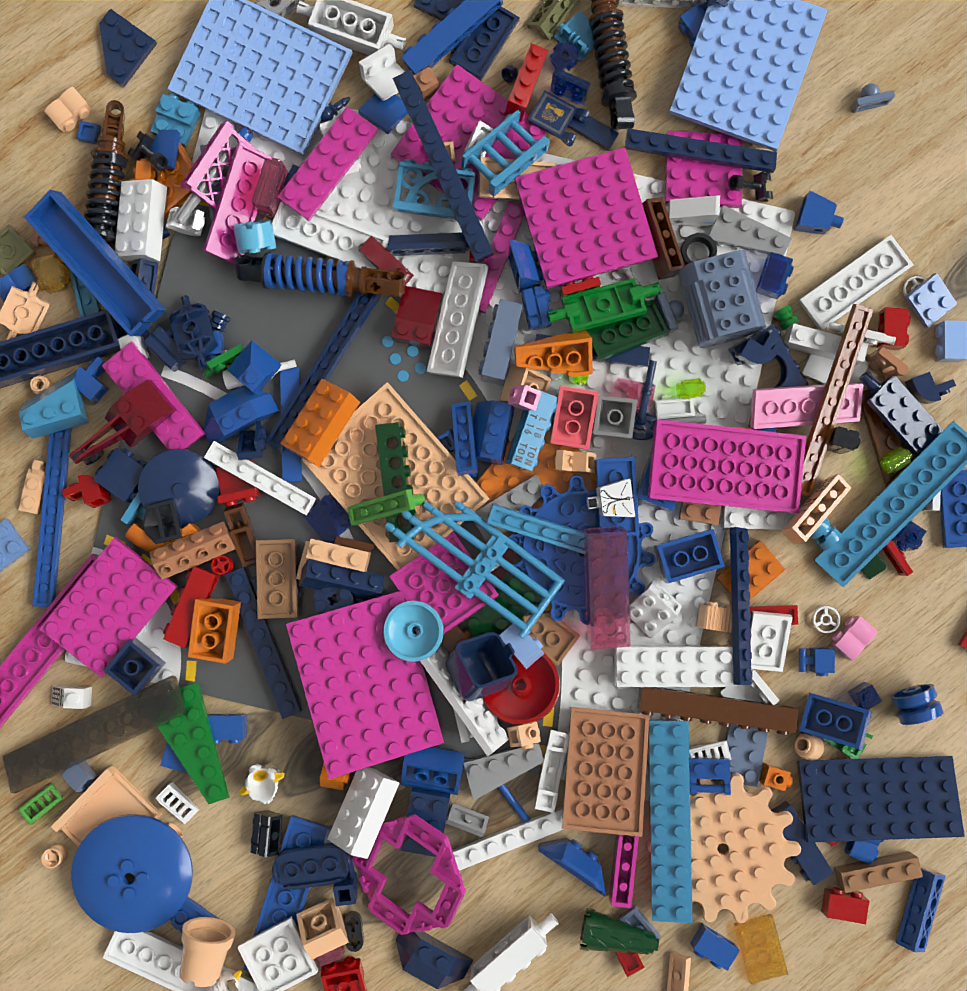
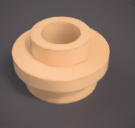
[30,376,50,394]

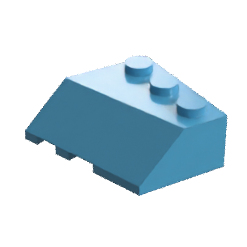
[19,371,89,439]

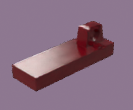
[358,235,414,285]

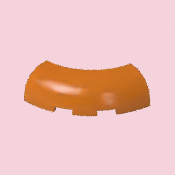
[125,523,201,552]

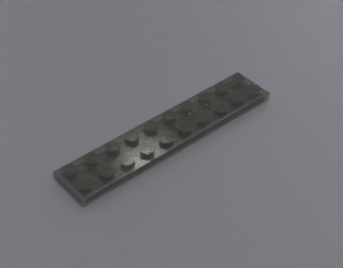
[2,675,187,794]

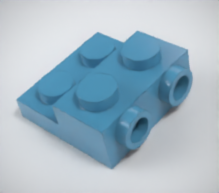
[150,93,201,147]

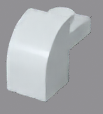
[166,207,205,236]

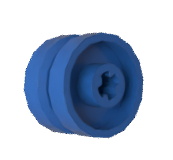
[891,684,944,725]

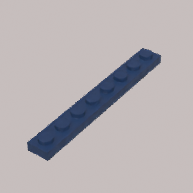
[624,128,777,173]
[730,527,753,685]
[225,567,302,719]

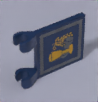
[527,90,589,147]

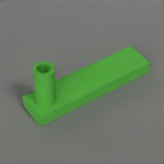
[347,489,425,526]

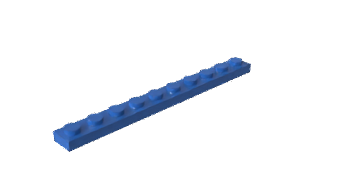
[32,428,72,607]

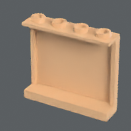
[51,766,162,847]

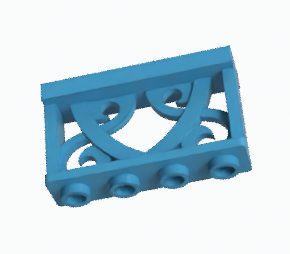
[393,159,476,220]

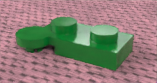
[203,344,244,378]

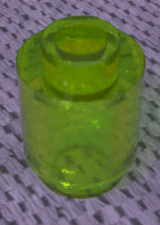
[676,378,706,400]
[880,447,912,474]

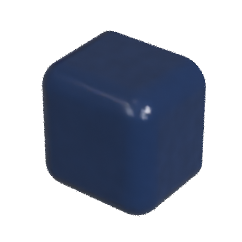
[445,632,517,701]

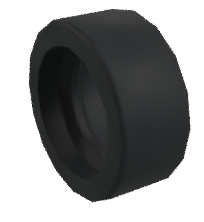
[680,233,717,266]

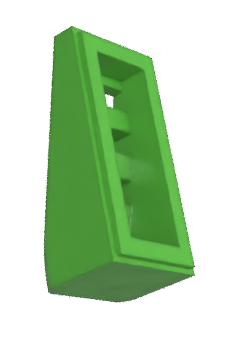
[18,783,64,825]

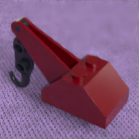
[69,380,177,465]

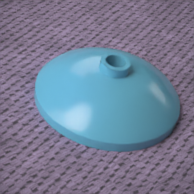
[384,601,444,662]

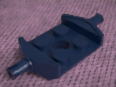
[169,295,218,369]

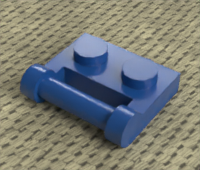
[690,757,731,795]

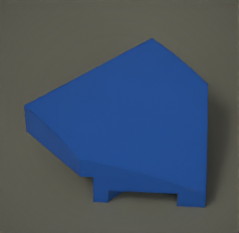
[150,130,180,169]

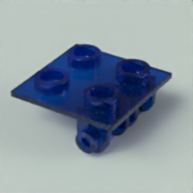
[303,493,351,543]

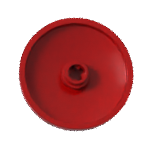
[483,653,560,725]

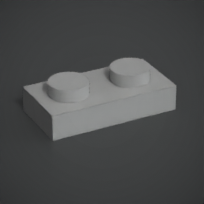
[446,803,489,837]

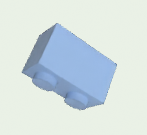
[935,320,967,362]
[499,624,544,669]

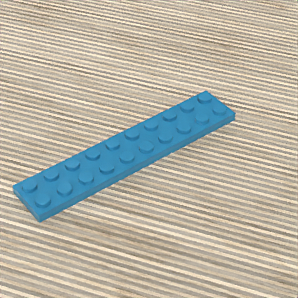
[814,421,967,587]
[649,720,693,923]

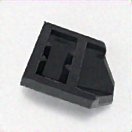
[143,499,183,544]

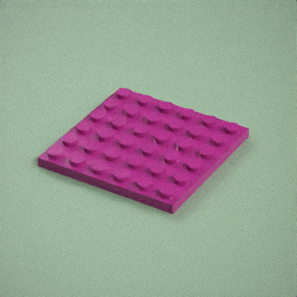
[390,65,547,221]
[514,148,658,289]

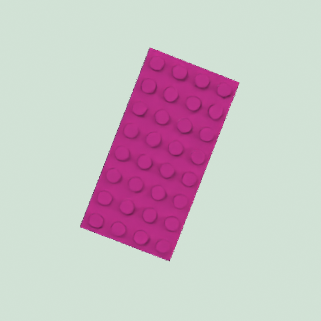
[648,419,806,513]

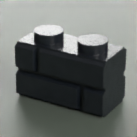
[827,426,861,454]
[250,810,283,857]

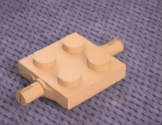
[0,282,50,340]

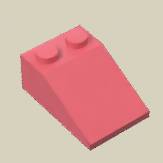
[550,386,599,450]

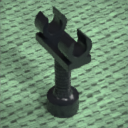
[127,131,168,170]
[728,172,773,202]

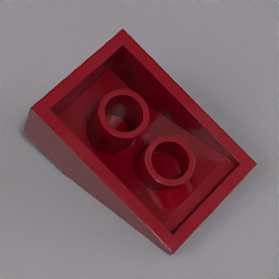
[391,286,442,349]

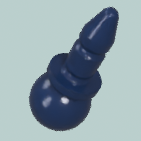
[321,97,350,122]

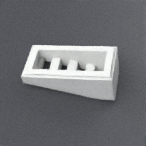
[689,740,731,760]
[155,782,200,824]

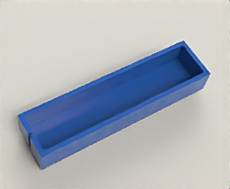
[24,190,166,336]

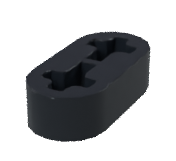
[344,911,364,952]

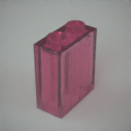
[251,158,290,218]

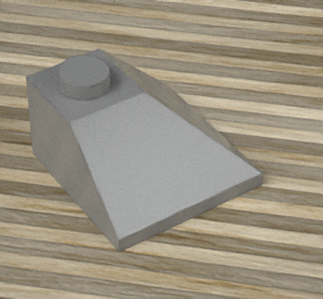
[593,396,637,439]

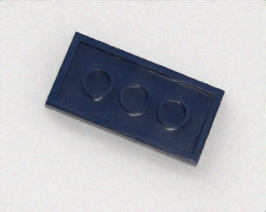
[449,6,520,81]

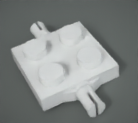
[828,322,896,346]

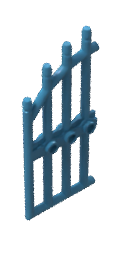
[384,501,565,639]

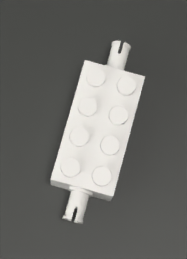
[297,0,406,56]
[463,913,559,991]

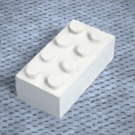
[115,179,167,263]
[327,767,399,859]

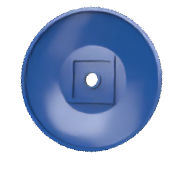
[71,814,193,933]

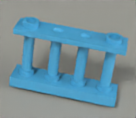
[461,110,550,197]

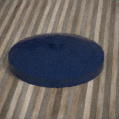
[138,449,219,526]

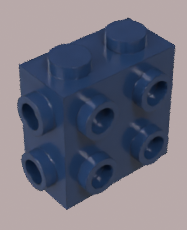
[93,448,147,503]

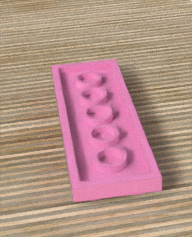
[750,382,863,429]

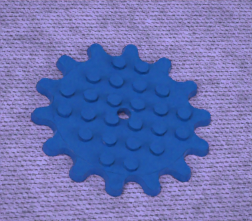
[508,475,656,625]

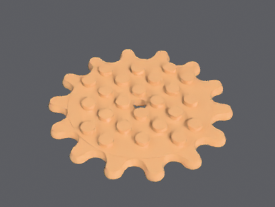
[646,773,801,923]

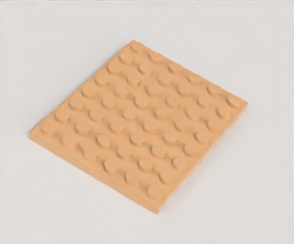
[301,382,490,570]

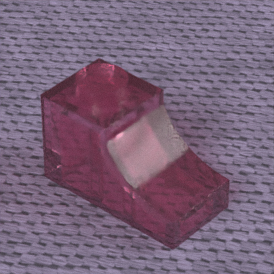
[614,378,656,412]

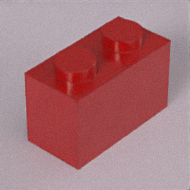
[877,307,911,350]
[821,887,870,925]

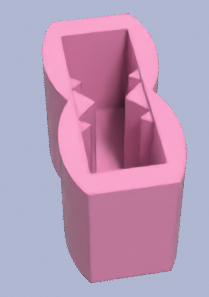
[831,616,878,661]

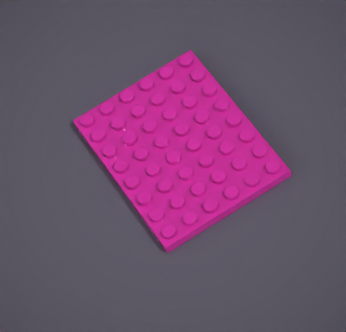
[286,591,444,779]

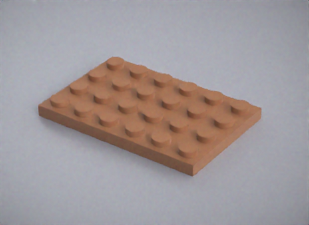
[562,707,650,837]

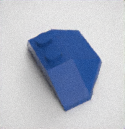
[203,386,280,445]
[538,838,606,896]

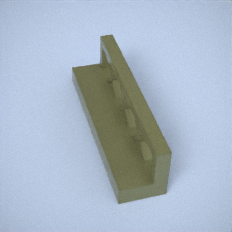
[526,0,578,40]

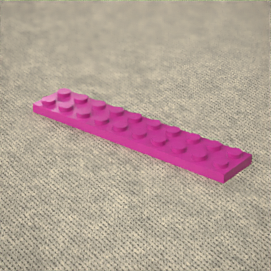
[0,554,98,728]

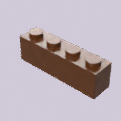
[642,197,685,280]

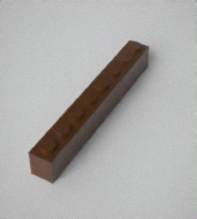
[637,687,799,735]

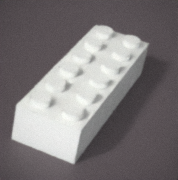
[614,645,735,687]

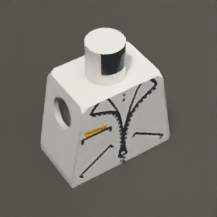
[587,479,635,517]

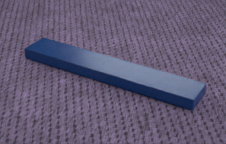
[280,368,302,482]

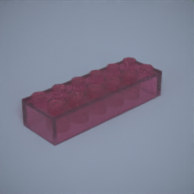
[583,526,630,650]

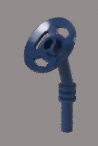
[632,360,657,440]

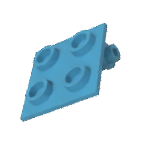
[553,10,594,62]

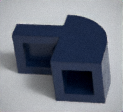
[734,329,780,365]
[905,372,956,404]
[333,856,358,906]

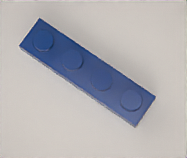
[451,401,478,476]

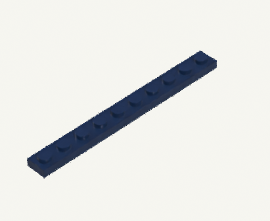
[265,285,382,452]

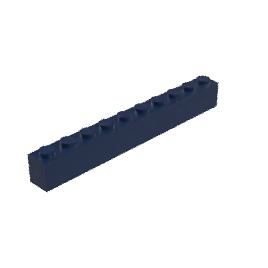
[392,70,494,263]

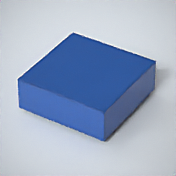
[76,121,101,145]

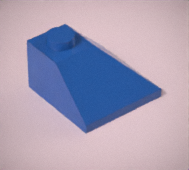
[227,340,282,395]

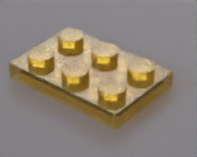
[733,914,788,984]

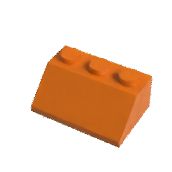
[188,598,241,664]

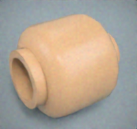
[794,733,824,760]

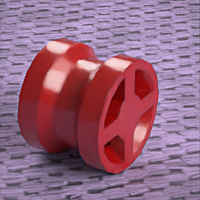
[211,555,234,575]

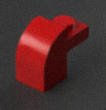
[62,474,111,508]

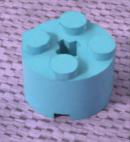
[233,220,276,253]

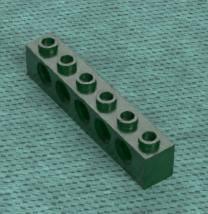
[375,422,418,543]

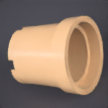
[179,917,235,987]

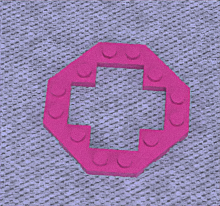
[353,814,466,935]

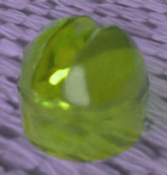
[573,375,589,386]

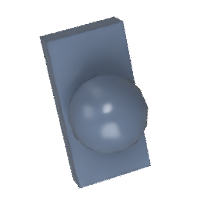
[851,83,895,113]
[654,292,684,333]

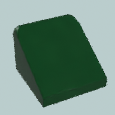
[861,554,887,580]

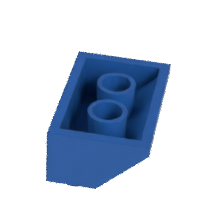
[473,400,515,465]
[400,747,465,795]

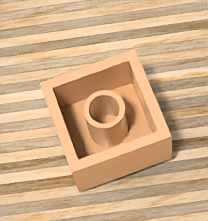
[296,898,349,960]

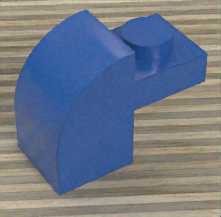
[75,357,109,403]

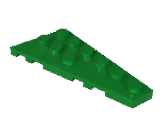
[141,683,230,804]

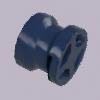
[210,310,231,333]

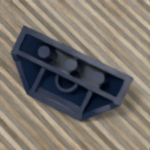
[396,931,473,989]

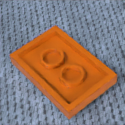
[716,540,786,600]

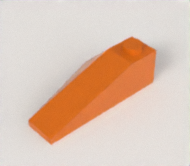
[515,330,593,377]

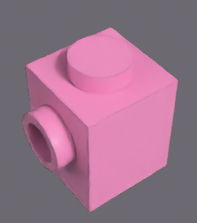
[508,385,541,411]

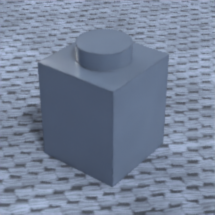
[61,761,99,792]

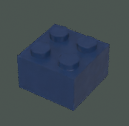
[104,638,166,696]

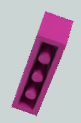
[609,834,639,908]

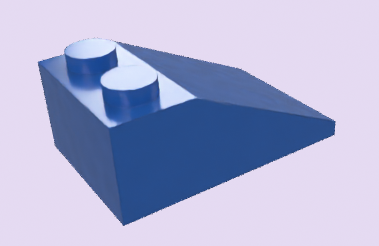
[508,240,544,293]

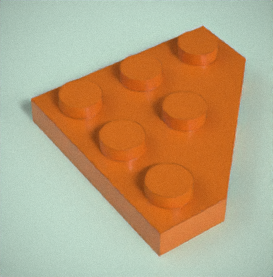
[157,143,194,220]

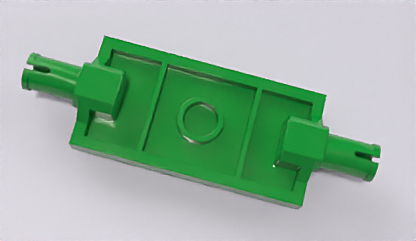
[547,278,662,333]

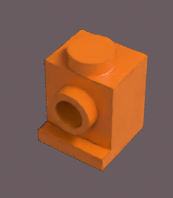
[131,159,157,181]
[759,763,792,791]

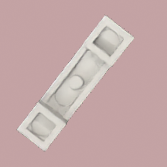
[535,730,569,813]

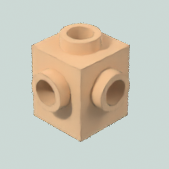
[507,722,541,749]

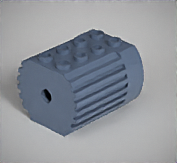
[678,250,766,348]

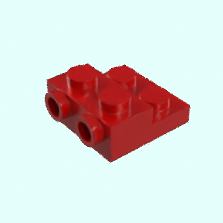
[321,956,367,991]

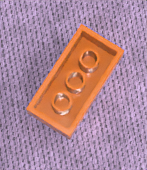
[280,379,360,467]

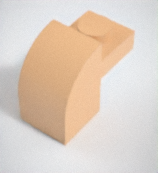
[555,450,596,473]

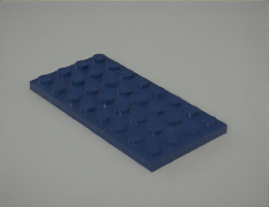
[797,756,965,843]

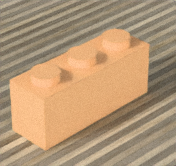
[306,539,371,572]

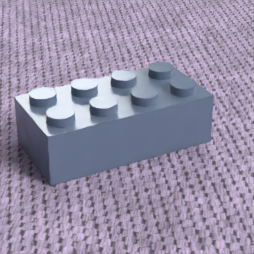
[479,299,523,386]

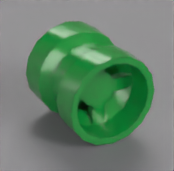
[773,305,799,331]

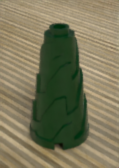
[580,908,659,955]

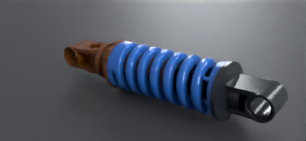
[234,252,405,297]

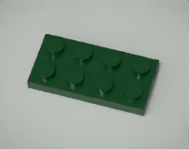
[586,299,669,362]
[461,574,543,637]

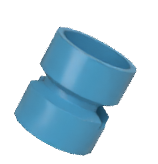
[810,518,842,551]

